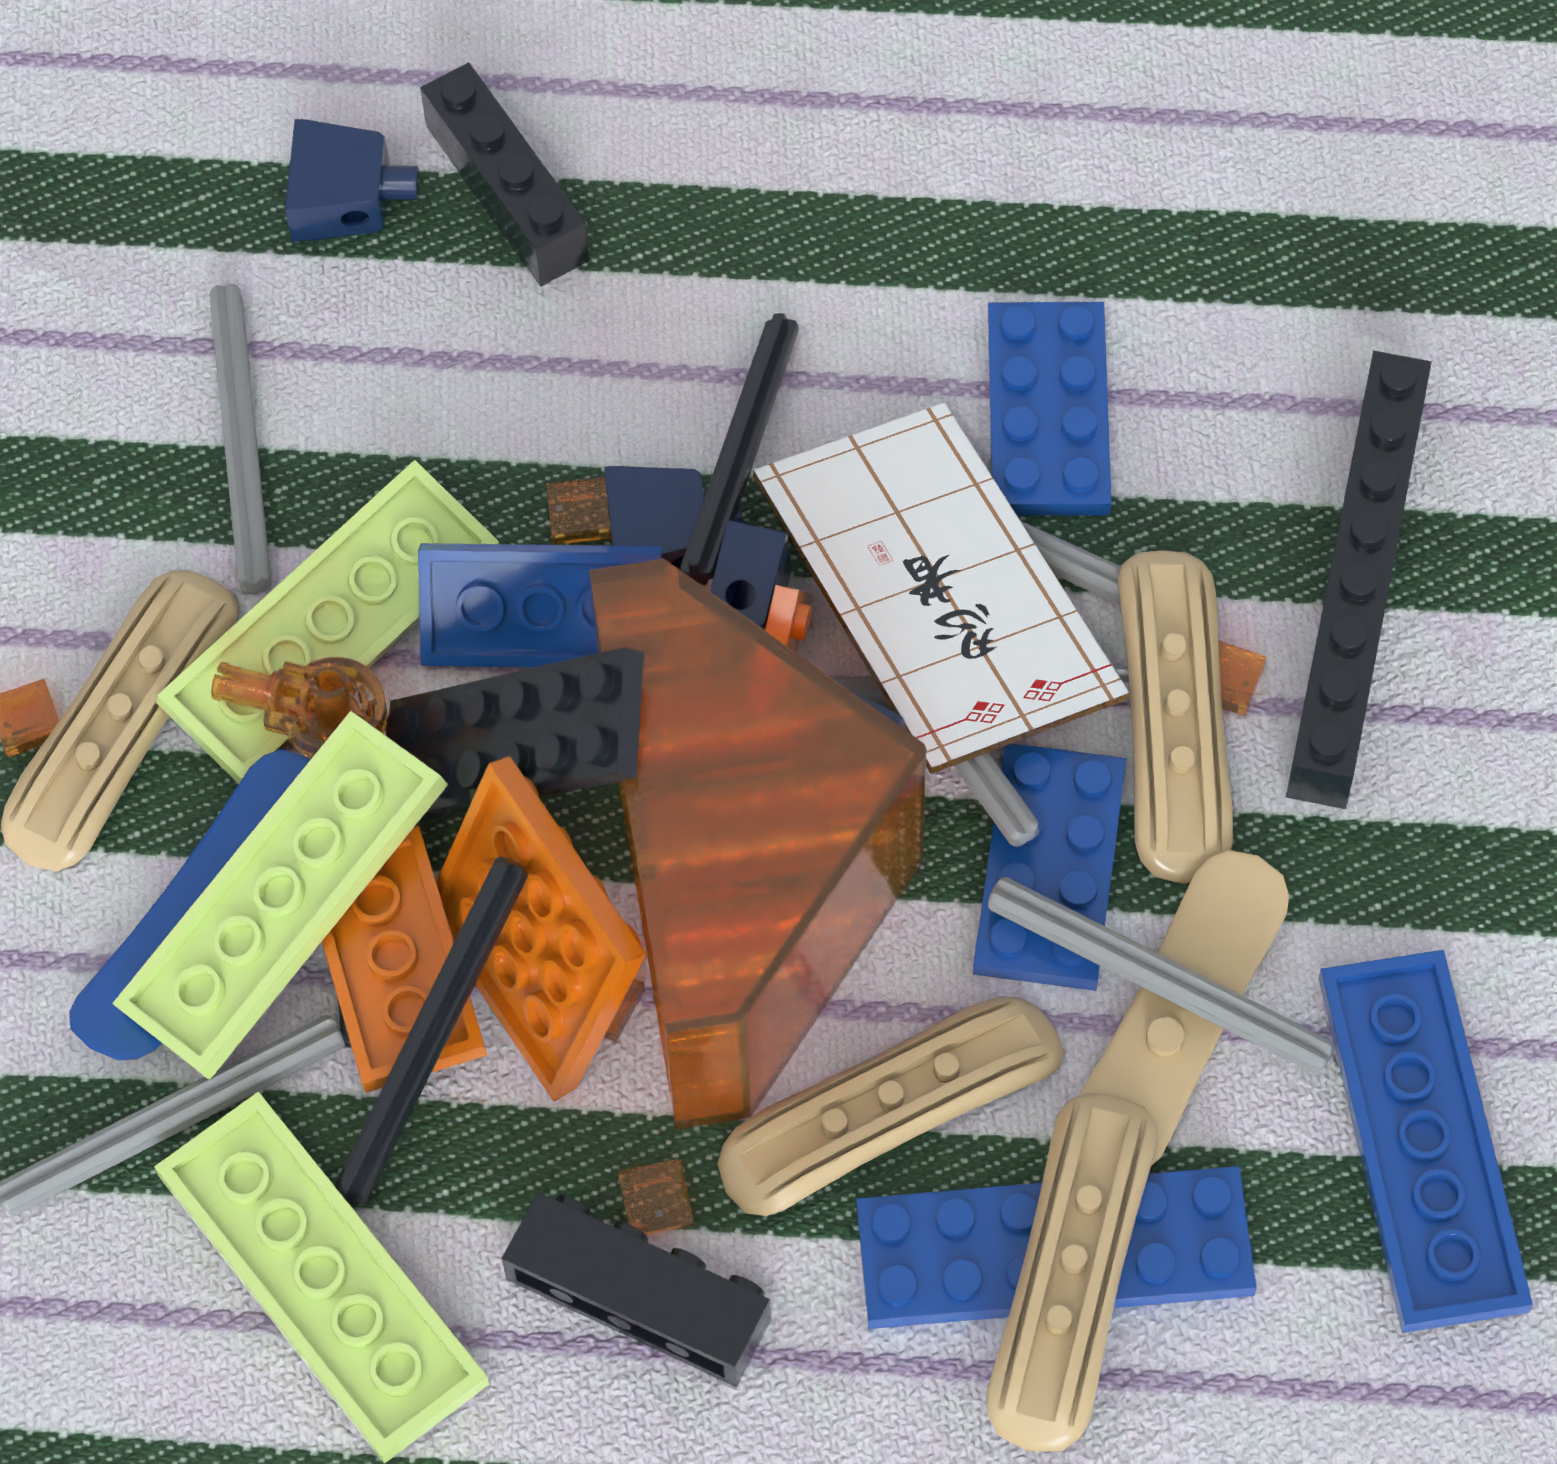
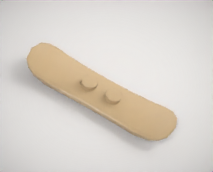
[1118,550,1233,884]
[1,570,240,872]
[1078,850,1289,1166]
[717,996,1065,1216]
[986,1093,1158,1452]

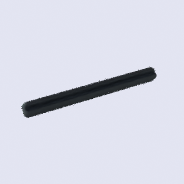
[680,313,799,586]
[335,857,528,1205]

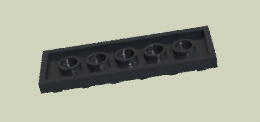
[385,647,644,820]

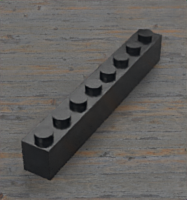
[1285,350,1432,809]

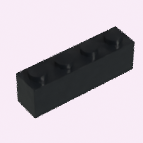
[420,62,590,287]
[502,1192,771,1387]

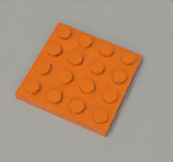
[436,756,647,1102]

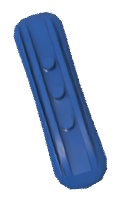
[69,749,311,1061]

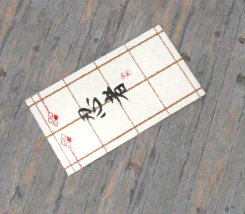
[753,402,1129,774]

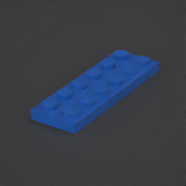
[1318,950,1533,1333]
[856,1166,1256,1329]

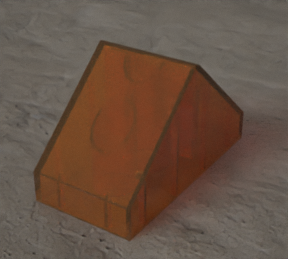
[589,559,926,1130]

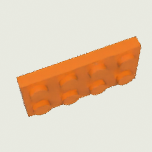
[322,825,488,1093]

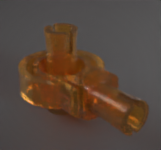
[211,657,388,759]

